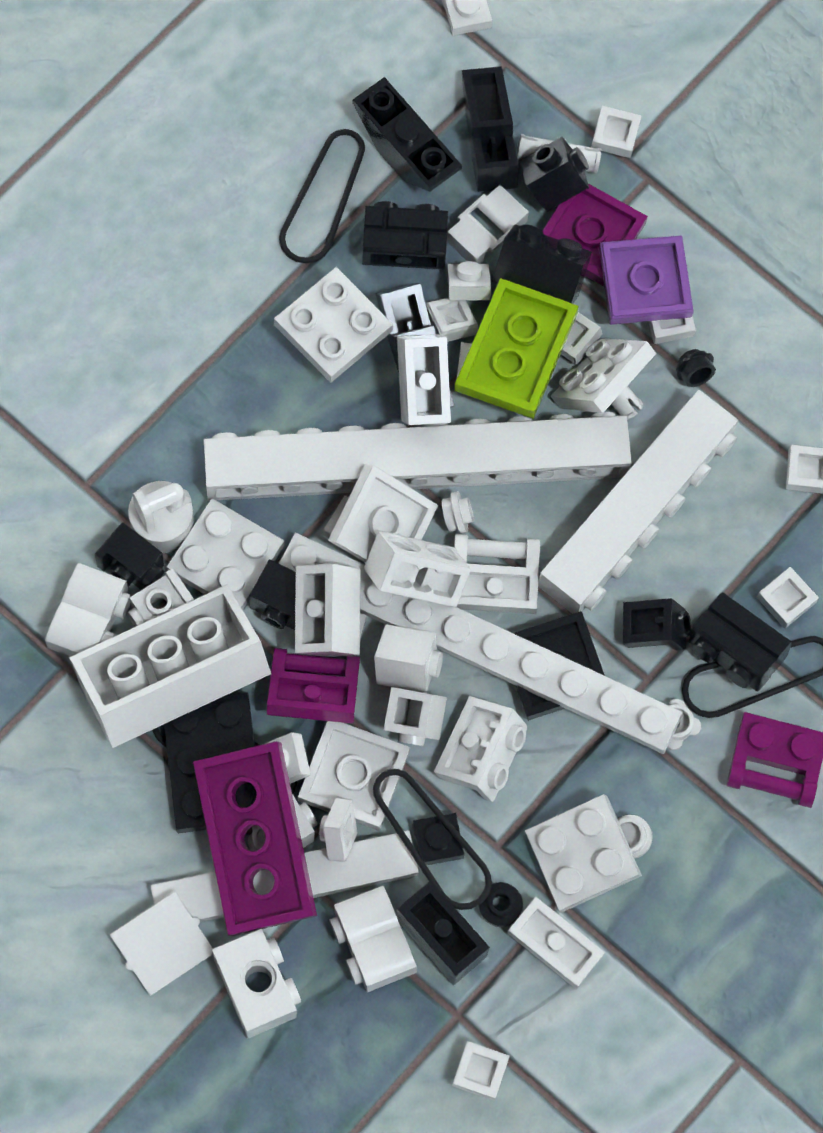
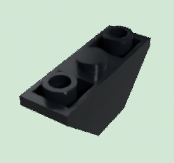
[352,77,462,192]

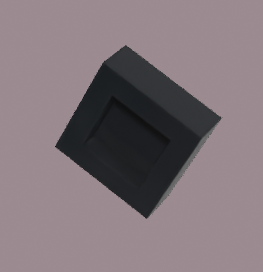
[412,813,464,865]

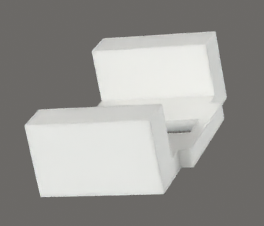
[447,185,529,264]

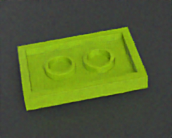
[455,278,579,419]

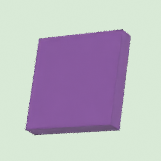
[599,235,694,325]

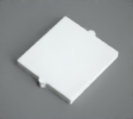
[110,891,213,996]

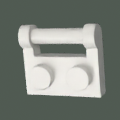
[454,534,540,614]

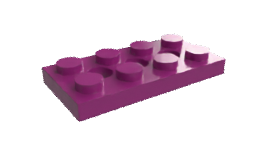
[193,741,317,936]

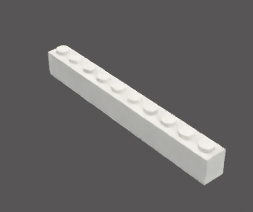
[204,412,632,501]

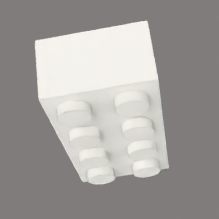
[69,584,271,748]

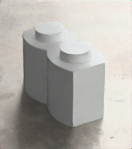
[45,563,132,657]
[329,886,417,993]

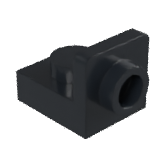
[623,598,691,651]

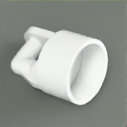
[128,481,194,553]

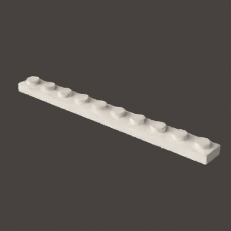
[279,533,683,754]

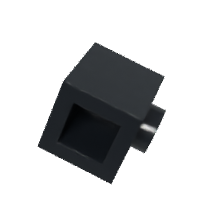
[520,137,589,211]
[249,559,296,630]

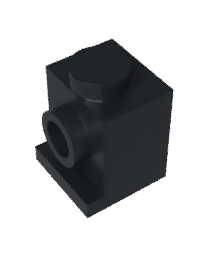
[95,522,164,590]

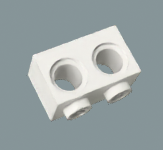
[364,531,471,607]

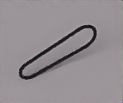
[279,129,365,264]
[682,636,823,718]
[373,769,492,910]

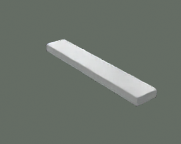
[151,831,419,922]

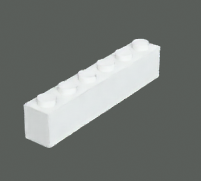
[538,390,738,614]

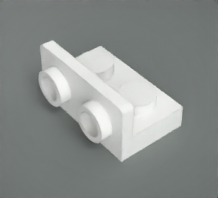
[434,696,527,802]

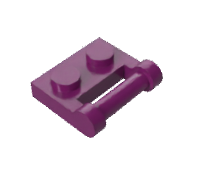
[267,648,360,723]
[726,712,823,808]

